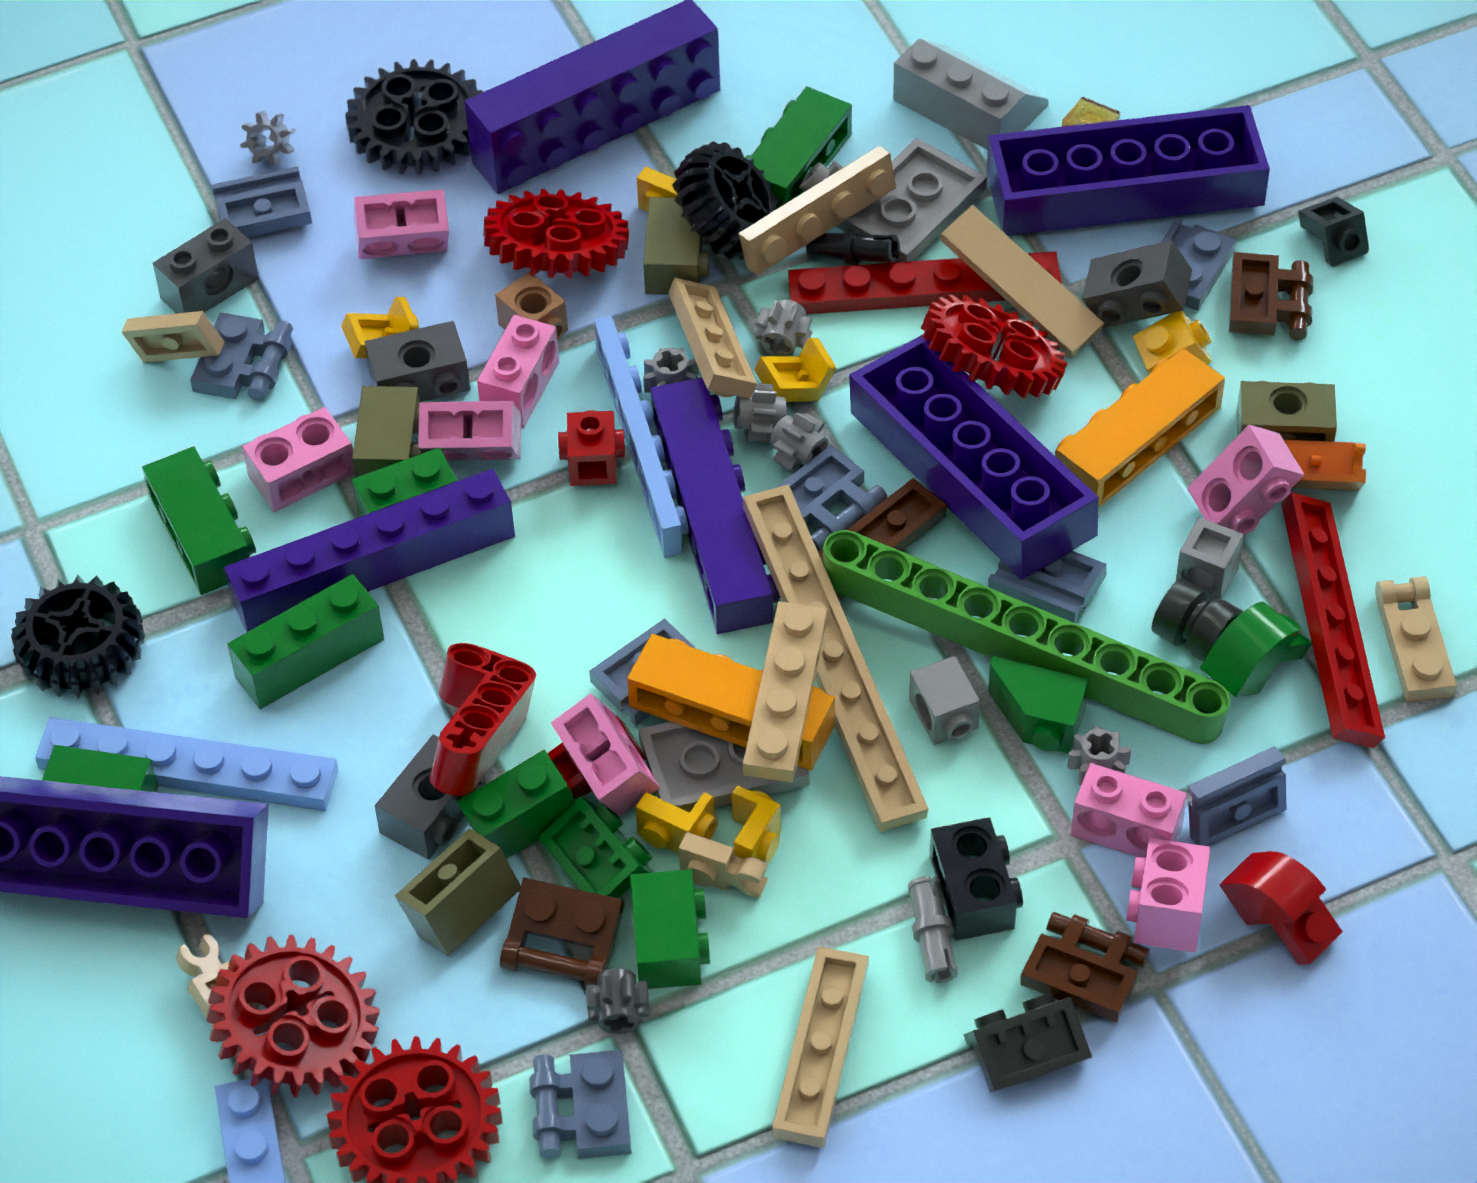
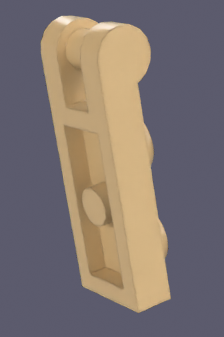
[1375,576,1457,702]

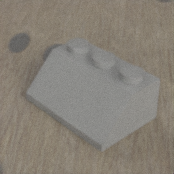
[893,38,1049,150]

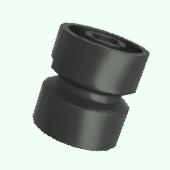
[1151,578,1243,661]

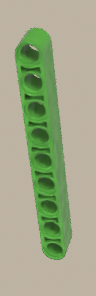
[822,530,1230,744]

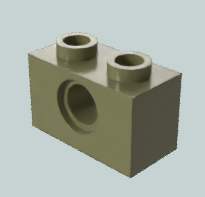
[1236,381,1337,442]

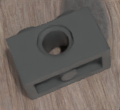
[152,218,259,314]
[1082,240,1192,328]
[364,320,470,402]
[374,734,486,860]

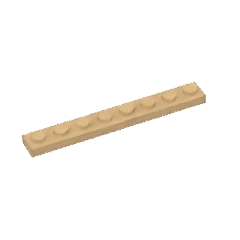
[743,484,929,832]

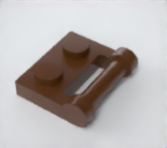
[500,877,625,987]

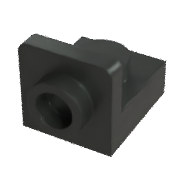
[1298,196,1369,266]

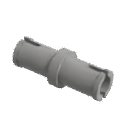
[908,876,958,983]

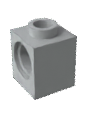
[1176,517,1244,600]
[909,656,980,745]

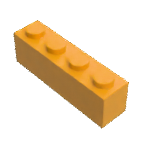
[1055,348,1225,507]
[627,634,835,771]

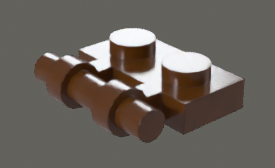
[1229,252,1313,340]
[1020,911,1150,1023]

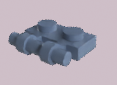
[190,312,293,401]
[775,445,888,552]
[529,1050,632,1159]

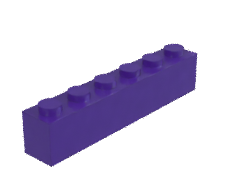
[650,377,780,634]
[224,468,515,633]

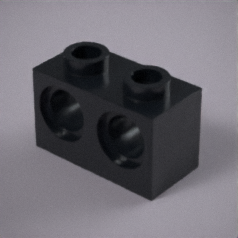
[930,817,1023,941]

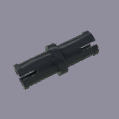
[806,229,900,265]

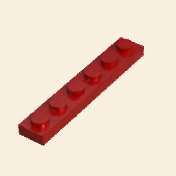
[788,251,1062,315]
[1281,492,1385,748]

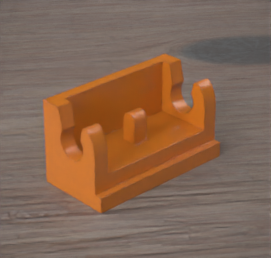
[1284,440,1366,491]

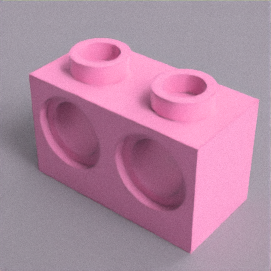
[353,189,449,259]
[477,315,559,429]
[418,401,521,461]
[242,407,354,512]
[1187,425,1304,537]
[551,693,661,817]
[1071,763,1188,858]
[1126,837,1210,953]

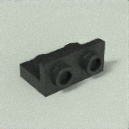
[963,992,1092,1093]

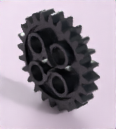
[345,59,483,175]

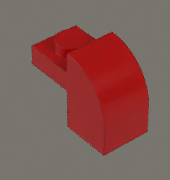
[1219,851,1343,965]

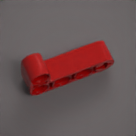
[430,643,536,796]

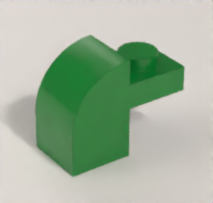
[1200,601,1312,697]

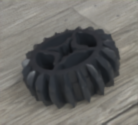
[672,141,780,260]
[11,574,145,698]

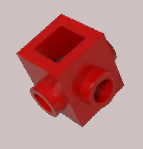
[558,410,625,486]

